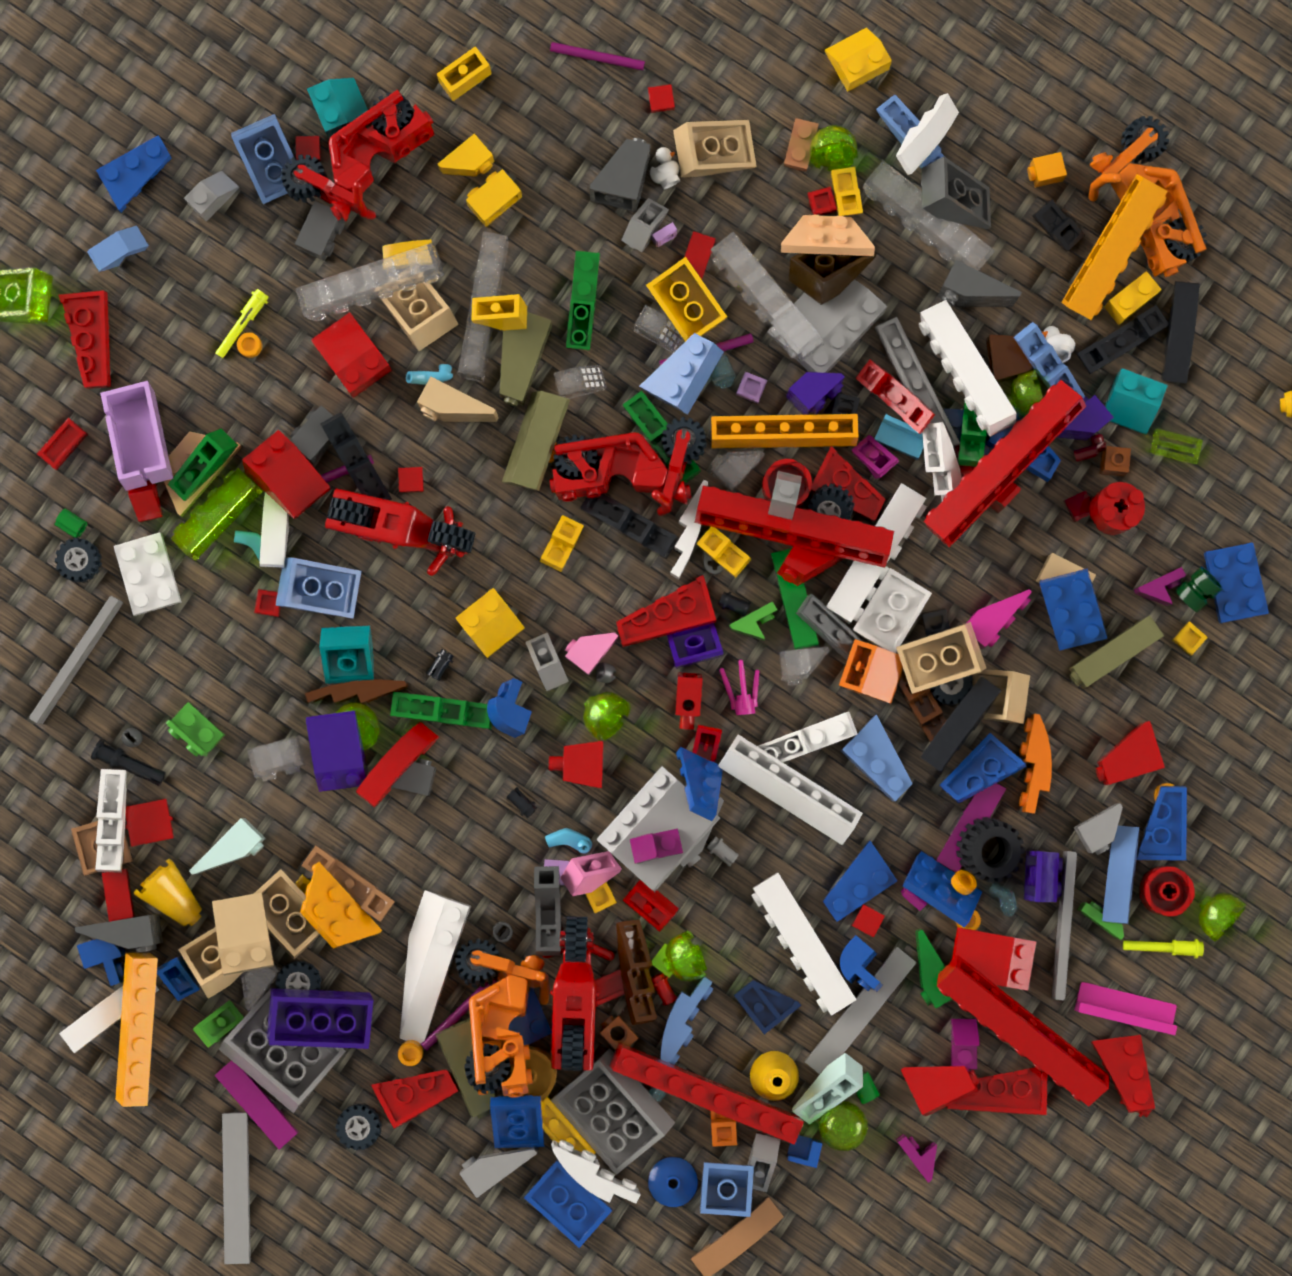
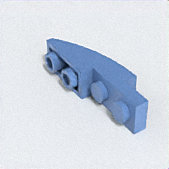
[661,976,713,1065]

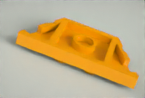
[300,862,382,949]

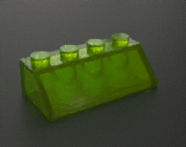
[171,468,263,561]

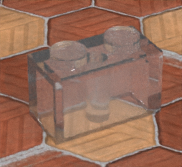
[248,737,306,782]

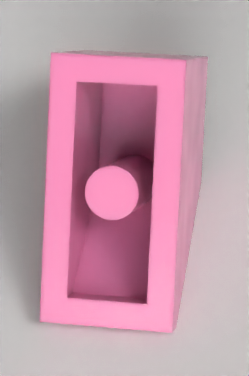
[565,633,619,676]
[560,851,622,896]

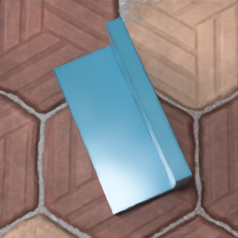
[874,414,924,460]

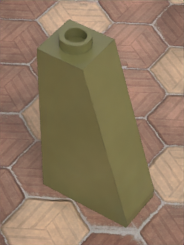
[500,312,552,407]
[1069,616,1164,689]
[435,1018,495,1119]

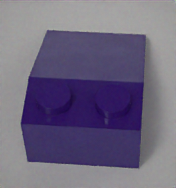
[306,711,368,792]
[1024,851,1063,902]

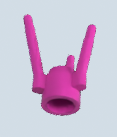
[719,659,760,715]

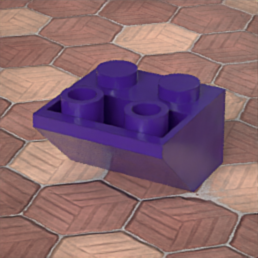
[786,372,845,415]
[1057,395,1114,441]

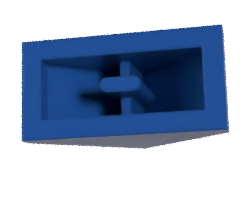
[157,956,200,1001]

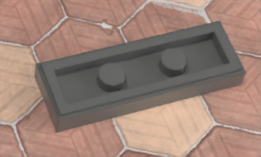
[796,594,863,660]

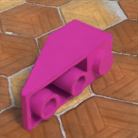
[967,589,1032,649]

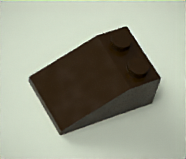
[789,252,877,305]

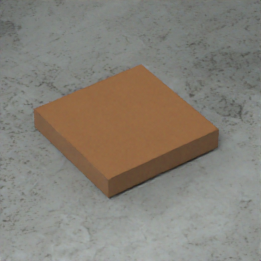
[71,821,133,876]

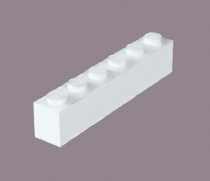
[919,300,1016,437]
[826,483,927,624]
[718,735,863,845]
[751,873,856,1016]

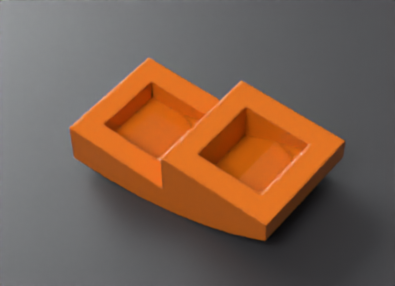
[710,1111,737,1147]

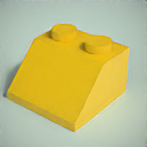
[825,27,892,92]
[455,588,525,658]

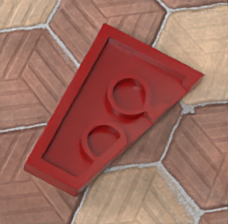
[811,446,886,522]
[1091,1035,1155,1113]
[371,1069,460,1129]

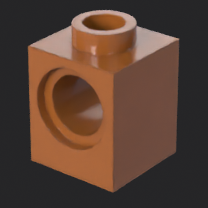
[1099,446,1131,477]
[600,1014,638,1050]

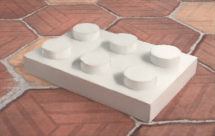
[114,532,181,616]
[852,568,932,653]

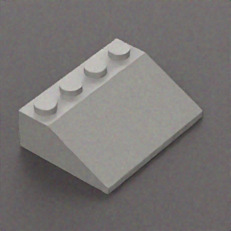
[767,279,887,373]
[596,767,720,892]
[219,989,346,1113]
[551,1048,675,1175]

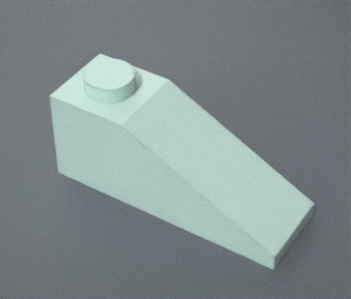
[189,818,266,875]
[792,1053,863,1124]

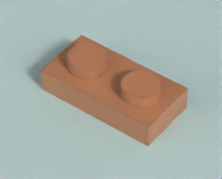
[784,118,819,172]

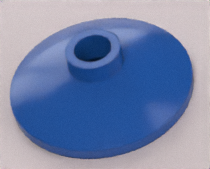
[648,1157,698,1207]

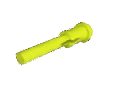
[215,289,269,358]
[1123,939,1204,959]

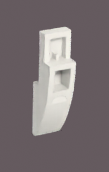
[757,712,858,762]
[551,1140,640,1203]

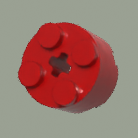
[762,459,812,508]
[1089,482,1145,535]
[1139,866,1195,916]

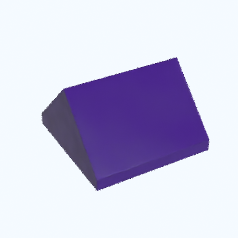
[667,623,723,669]

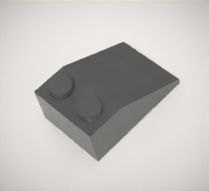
[921,157,991,229]
[938,260,1022,307]
[75,914,163,952]

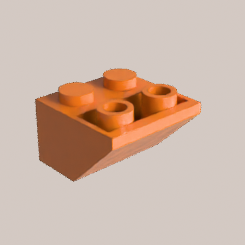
[839,639,903,704]

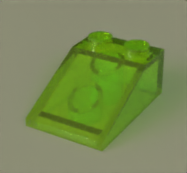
[0,268,53,324]

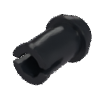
[718,591,751,617]
[426,649,454,681]
[506,787,537,818]

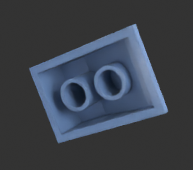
[231,114,306,204]
[276,558,361,619]

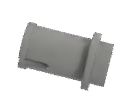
[707,836,739,866]

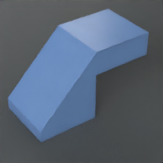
[87,226,149,272]

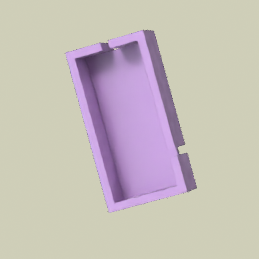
[101,381,173,491]

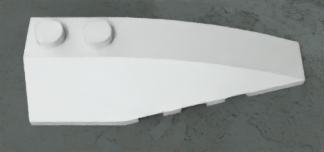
[400,890,471,1044]

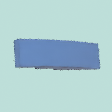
[876,95,945,168]
[1014,322,1085,398]
[1102,826,1139,924]

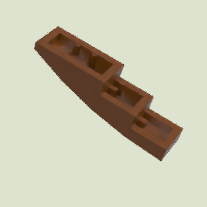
[898,669,946,743]
[305,679,409,704]
[616,919,657,1025]

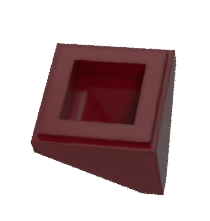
[1064,490,1091,522]

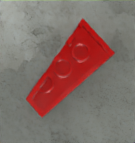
[59,290,111,389]
[616,575,716,647]
[946,1068,1047,1116]

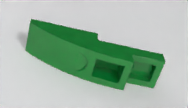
[566,251,600,350]

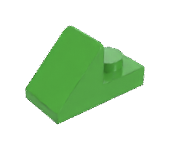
[729,601,777,641]
[1077,901,1124,940]
[193,1000,244,1048]

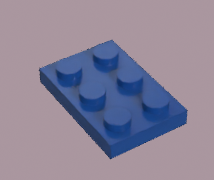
[1204,543,1269,624]
[1039,568,1108,650]
[903,851,982,927]
[490,1095,544,1148]
[524,1159,612,1248]

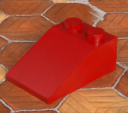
[311,312,392,398]
[242,430,330,520]
[952,927,1036,991]

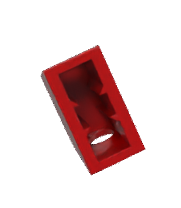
[675,672,703,730]
[549,741,604,788]

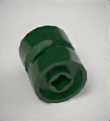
[1175,566,1223,613]

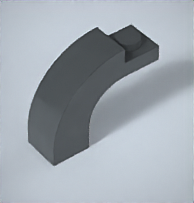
[534,866,561,956]

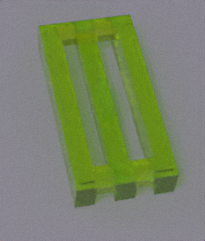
[1149,429,1203,464]

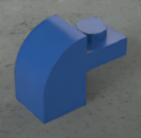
[487,678,532,738]
[840,935,883,992]
[77,939,126,986]

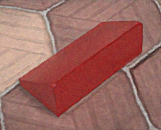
[622,880,679,932]

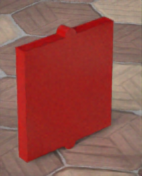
[125,799,174,847]

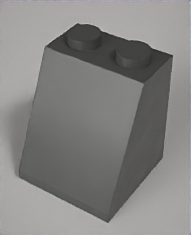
[589,138,650,212]

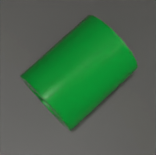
[54,508,88,538]
[856,1071,880,1104]

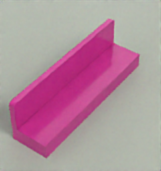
[1074,982,1177,1035]

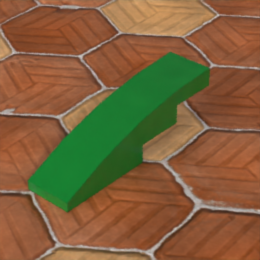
[958,372,992,467]
[623,391,701,484]
[771,548,819,650]
[390,692,492,729]

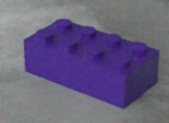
[267,988,373,1049]

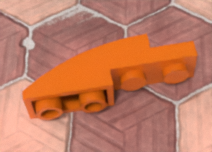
[1019,714,1052,814]

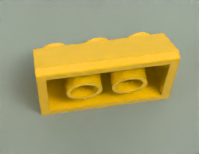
[646,257,728,342]

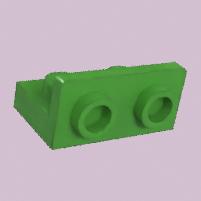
[166,702,225,757]

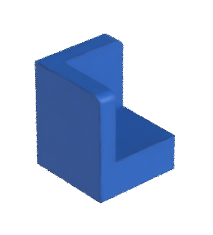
[786,1135,822,1168]

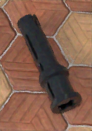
[91,739,166,786]

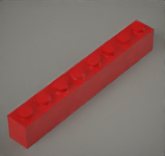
[923,380,1086,547]
[694,486,894,568]
[937,955,1109,1107]
[609,1043,804,1145]

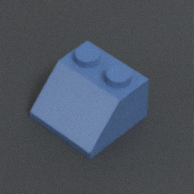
[700,1162,754,1217]

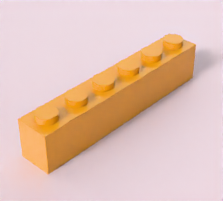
[1061,174,1168,320]
[711,414,858,448]
[115,953,158,1107]

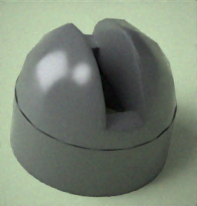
[596,662,616,683]
[122,728,143,747]
[492,921,513,942]

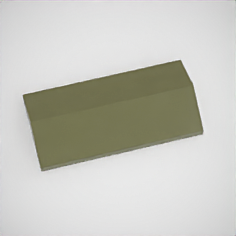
[502,391,570,491]

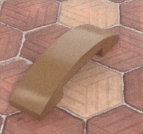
[301,845,395,922]
[691,1197,784,1276]

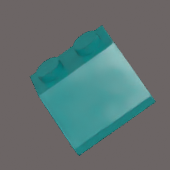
[307,78,368,139]
[1105,368,1168,435]
[319,626,374,684]

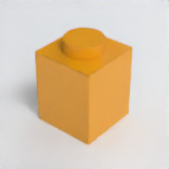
[1027,152,1067,188]

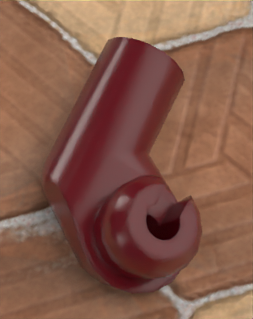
[1074,434,1106,462]

